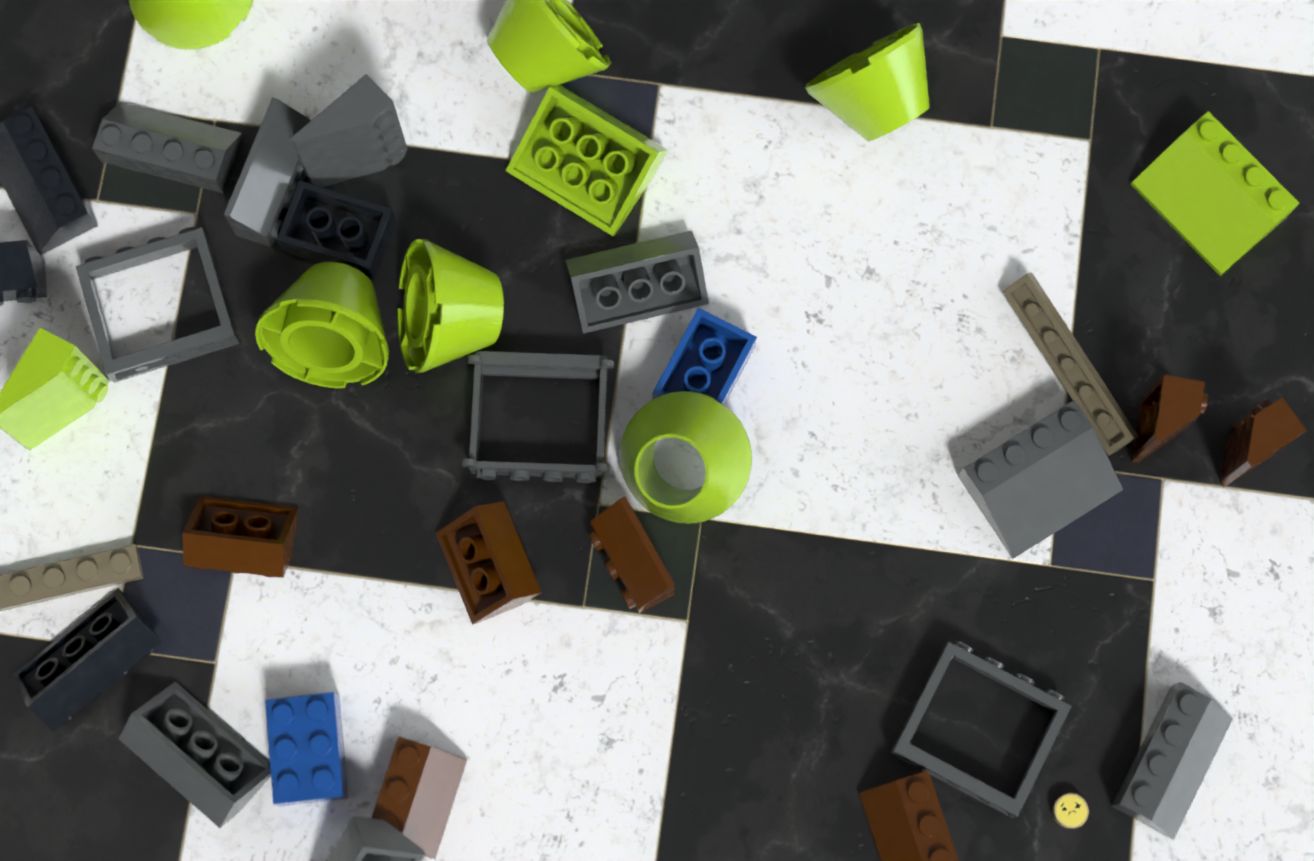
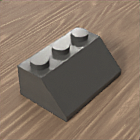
[326,816,425,861]

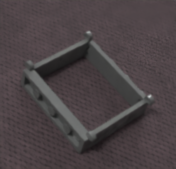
[462,351,614,483]

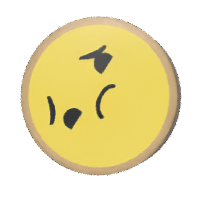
[1052,793,1089,829]

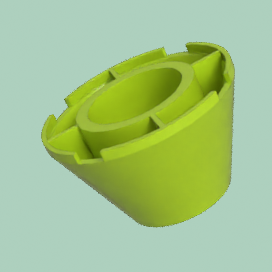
[129,0,254,50]
[487,0,611,93]
[805,23,930,141]
[397,239,504,373]
[255,262,389,388]
[620,391,752,524]

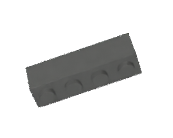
[224,97,311,248]
[92,102,243,193]
[565,230,709,334]
[119,681,271,828]
[1111,682,1233,839]

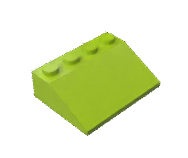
[506,85,668,236]
[1131,111,1300,276]
[0,327,109,450]

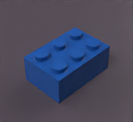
[652,308,757,406]
[265,692,348,807]

